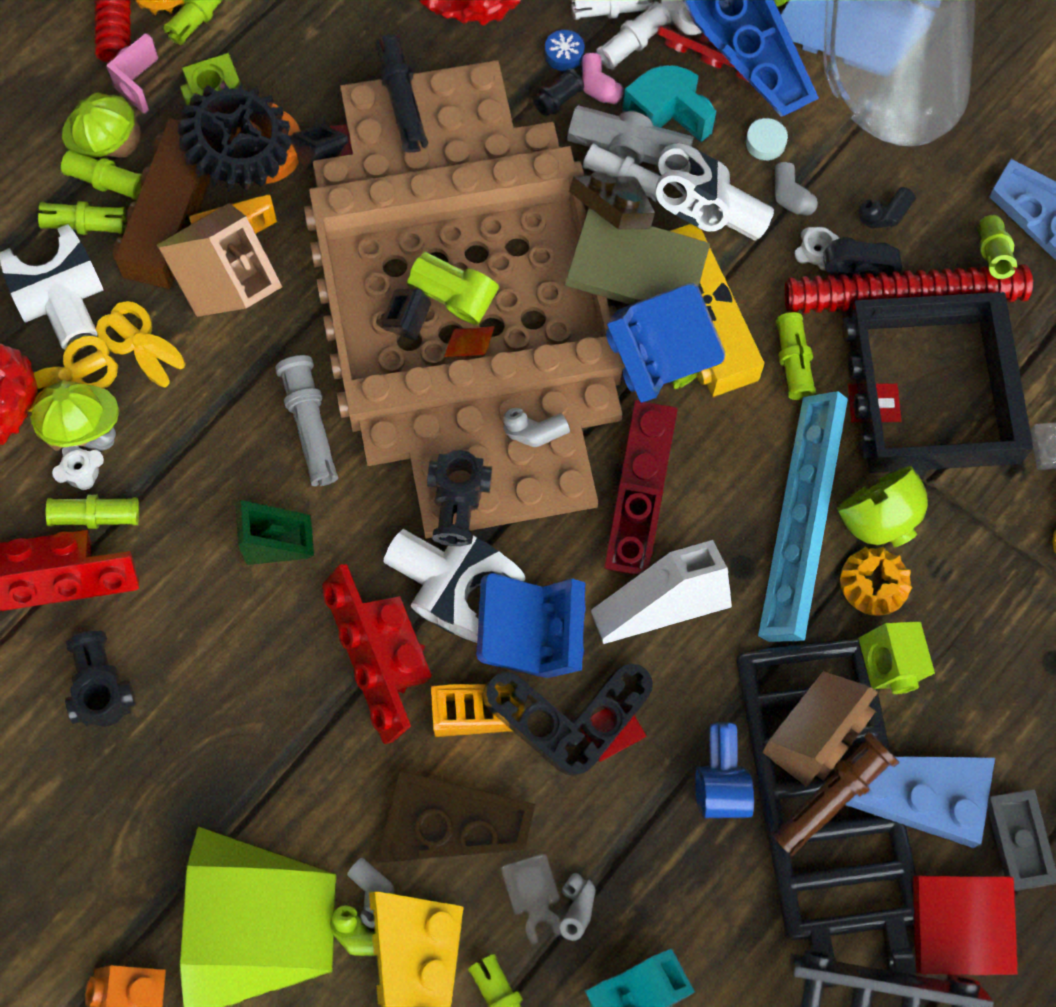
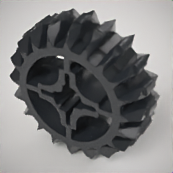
[177,80,291,192]

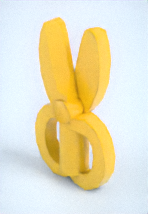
[96,301,186,388]
[28,336,118,412]

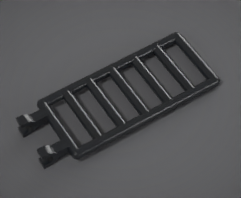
[736,637,917,988]

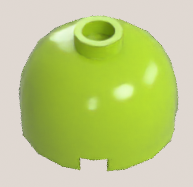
[837,466,928,547]

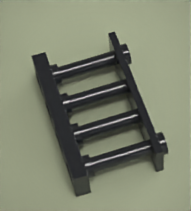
[789,950,994,1007]

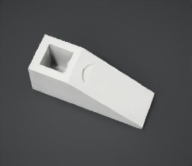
[591,540,732,644]

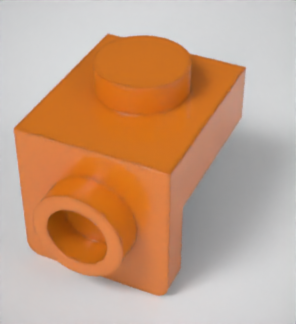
[85,966,166,1007]

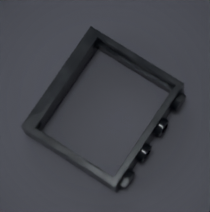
[843,292,1033,473]

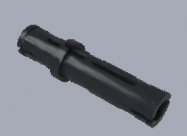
[375,34,428,153]

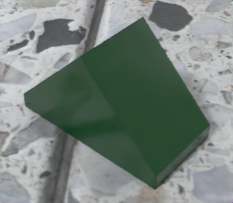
[235,500,314,565]

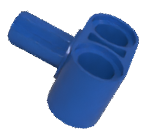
[695,722,754,818]

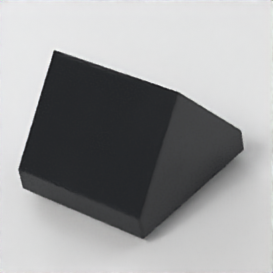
[290,123,348,170]
[381,288,431,341]

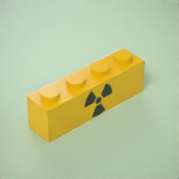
[670,224,765,397]

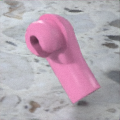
[582,53,624,104]

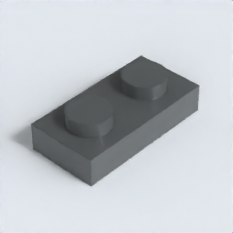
[987,789,1056,891]

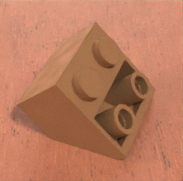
[156,203,282,317]
[762,671,878,787]

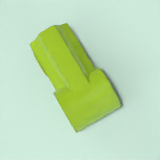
[407,251,499,325]

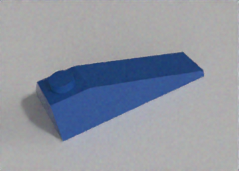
[683,0,819,117]

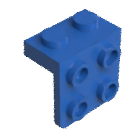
[606,283,726,403]
[477,573,586,678]

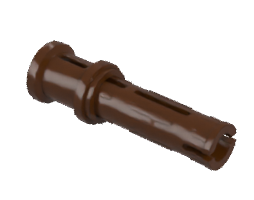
[771,731,900,856]

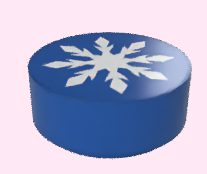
[545,30,584,71]

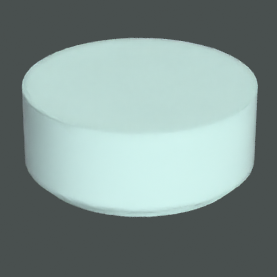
[746,118,788,160]

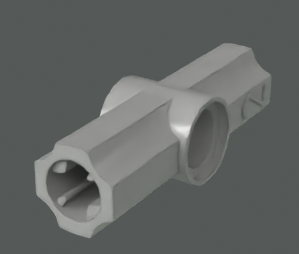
[567,105,694,170]

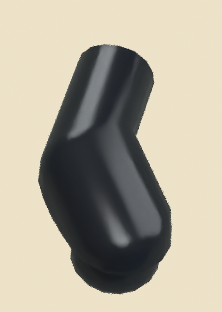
[859,187,916,229]

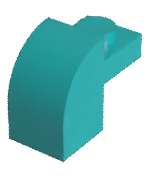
[622,66,716,142]
[585,949,695,1007]

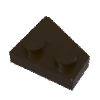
[569,172,655,229]

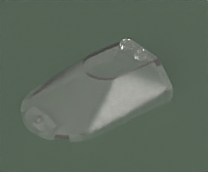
[824,0,975,146]

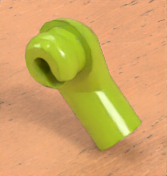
[331,905,377,956]

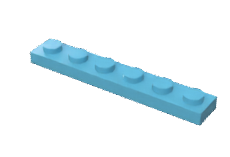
[758,391,848,642]

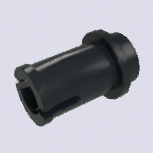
[533,69,584,116]

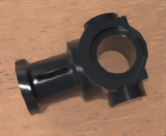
[427,450,493,547]
[65,631,136,727]

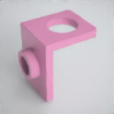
[106,34,158,114]

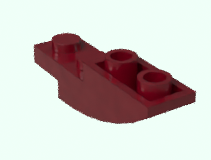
[604,400,678,575]

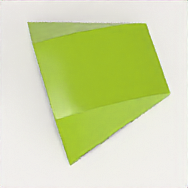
[180,827,337,1007]

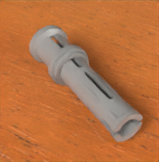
[275,355,338,486]

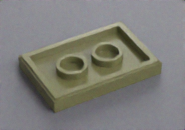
[565,208,711,305]

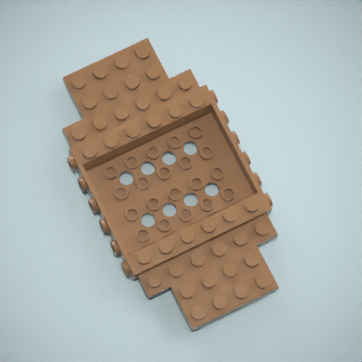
[304,60,625,539]

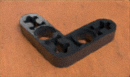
[483,664,653,776]

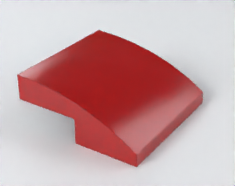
[913,876,1018,975]

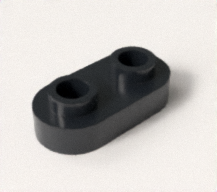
[823,237,902,277]

